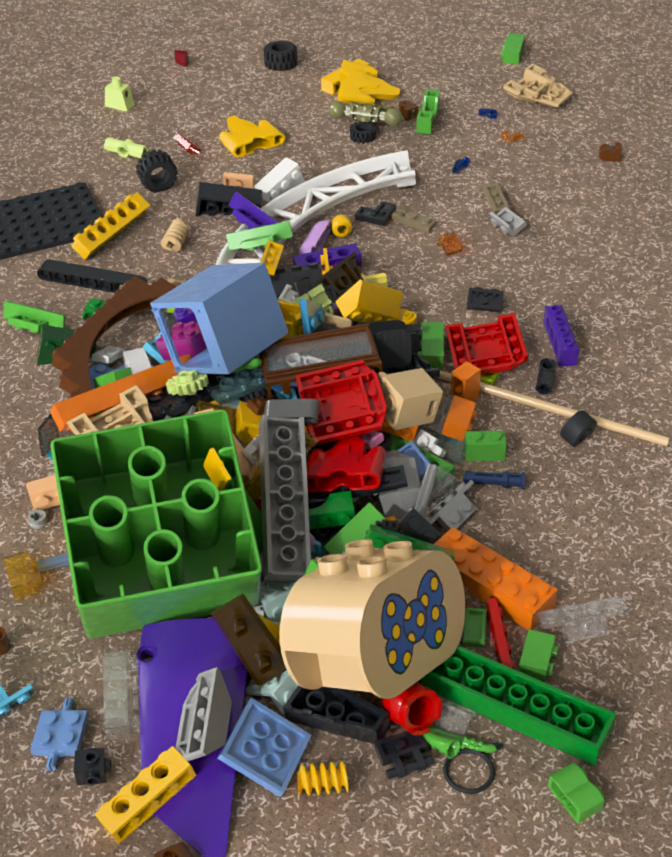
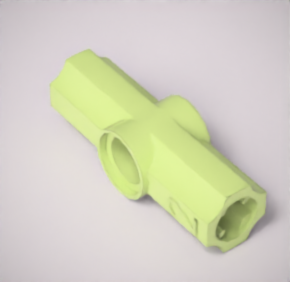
[104,138,148,159]

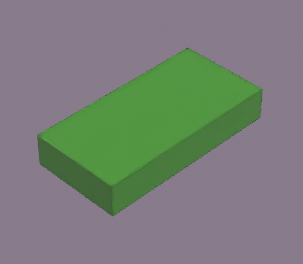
[462,607,487,648]

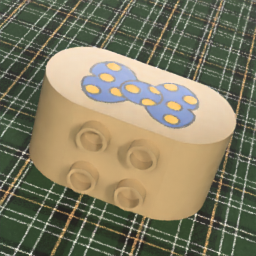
[280,539,465,699]

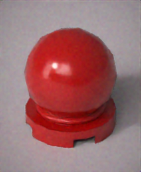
[382,681,442,735]

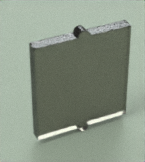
[38,413,59,457]

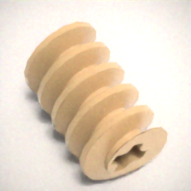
[161,219,190,252]

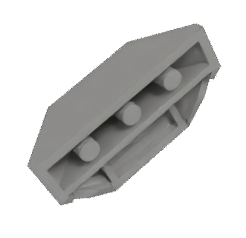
[379,450,421,520]
[176,667,232,761]

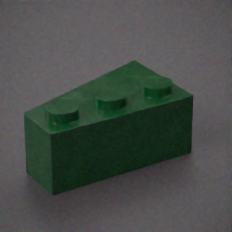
[37,325,97,365]

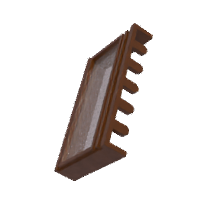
[259,323,383,399]

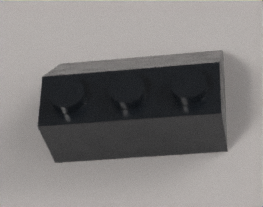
[271,262,323,298]

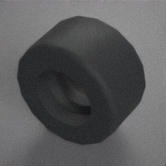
[560,410,597,447]

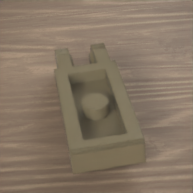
[391,207,437,233]

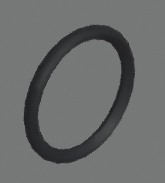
[443,748,495,794]

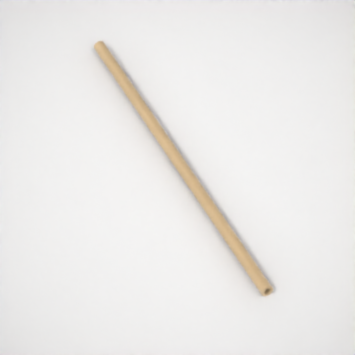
[432,368,670,447]

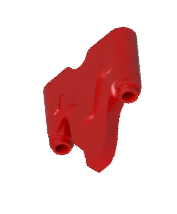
[306,435,386,492]

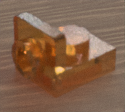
[437,232,463,256]

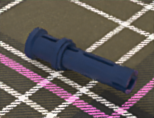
[464,471,525,489]

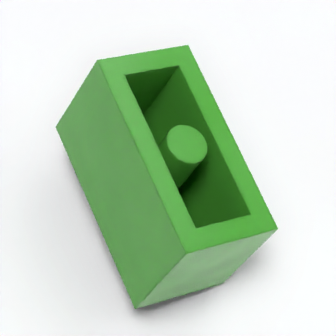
[464,431,506,461]
[519,629,558,682]

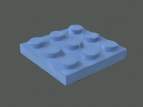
[217,698,312,797]

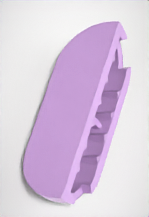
[299,220,332,254]

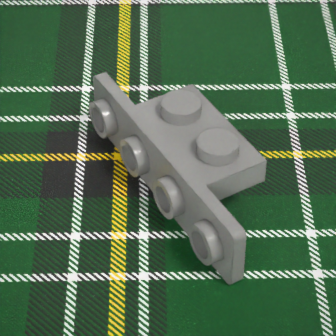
[425,480,477,532]

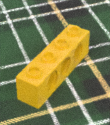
[95,746,197,844]

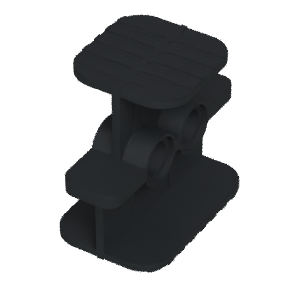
[353,320,420,368]

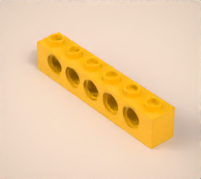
[71,192,150,260]

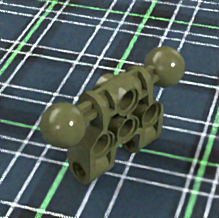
[329,101,402,127]

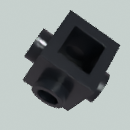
[74,748,112,785]

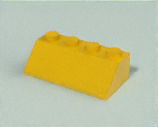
[335,279,403,322]

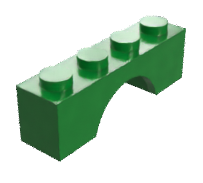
[309,491,355,530]

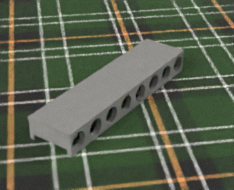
[259,415,311,582]

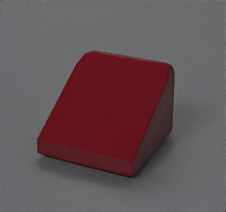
[174,50,189,67]

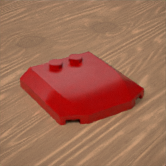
[445,313,528,375]
[295,360,387,446]

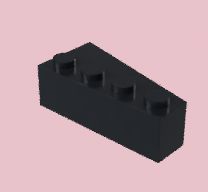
[195,182,262,216]
[283,685,391,744]

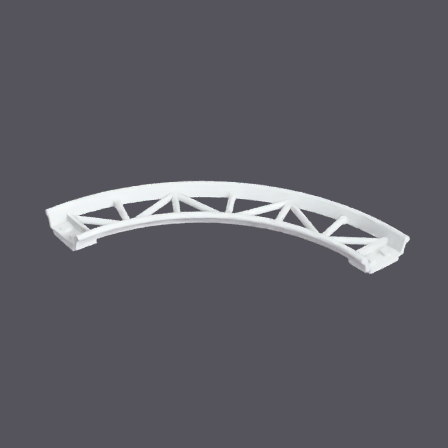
[216,150,416,265]

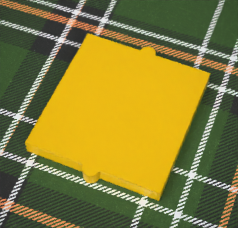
[203,448,231,491]

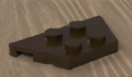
[314,251,364,299]

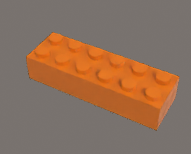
[434,527,558,630]

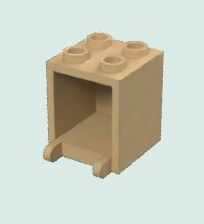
[378,368,443,430]

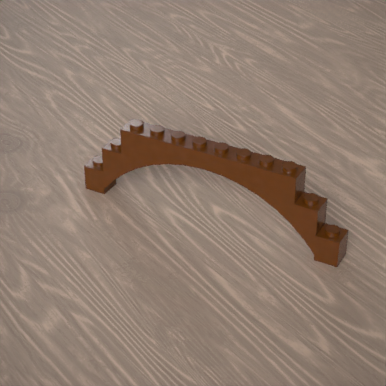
[52,276,189,399]

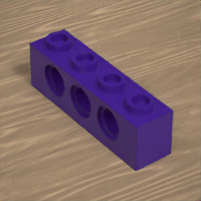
[292,243,362,271]
[543,305,579,367]

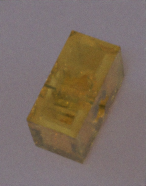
[3,550,42,601]

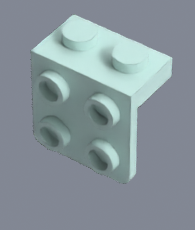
[260,581,296,622]
[246,670,298,714]

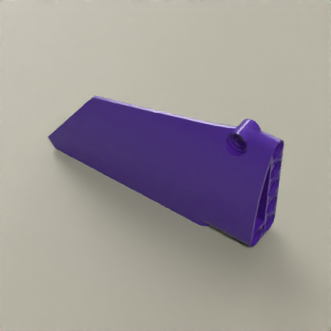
[136,618,248,857]

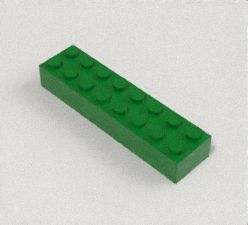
[422,646,617,766]

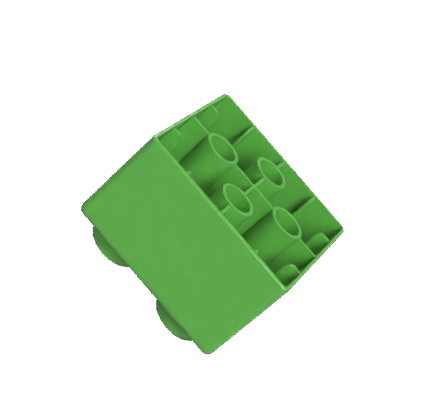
[51,410,262,639]

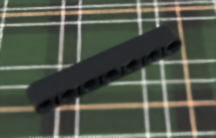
[37,260,148,293]

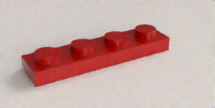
[487,598,515,670]

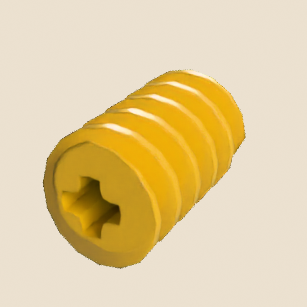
[297,761,348,797]

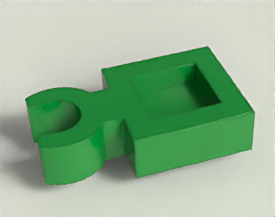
[82,298,105,321]

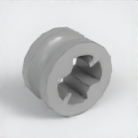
[27,509,47,529]

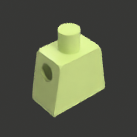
[105,76,135,112]

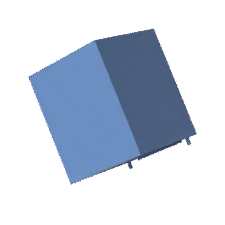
[150,263,289,374]

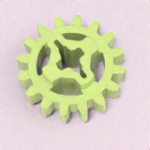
[166,370,209,396]

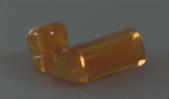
[501,130,523,142]

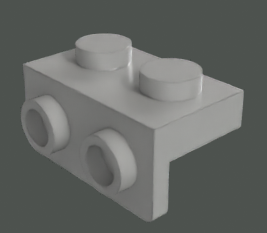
[489,207,527,237]

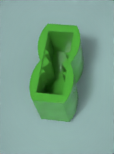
[548,762,605,823]

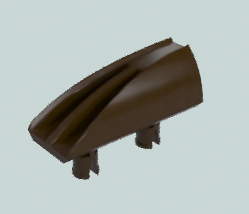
[211,593,287,686]

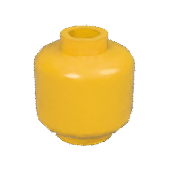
[331,214,352,238]

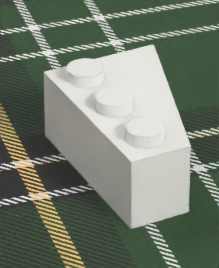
[254,157,305,202]

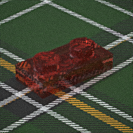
[173,133,201,155]

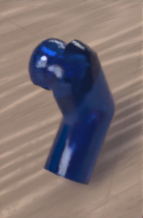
[478,109,498,119]
[452,157,470,174]

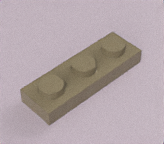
[483,184,510,214]

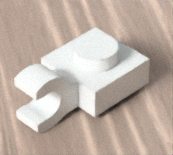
[413,429,447,458]

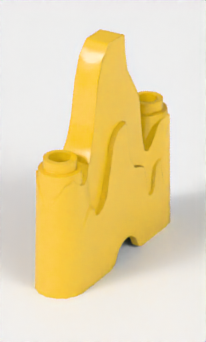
[337,59,400,104]
[219,115,285,158]

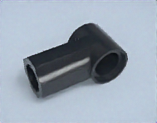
[535,358,556,395]

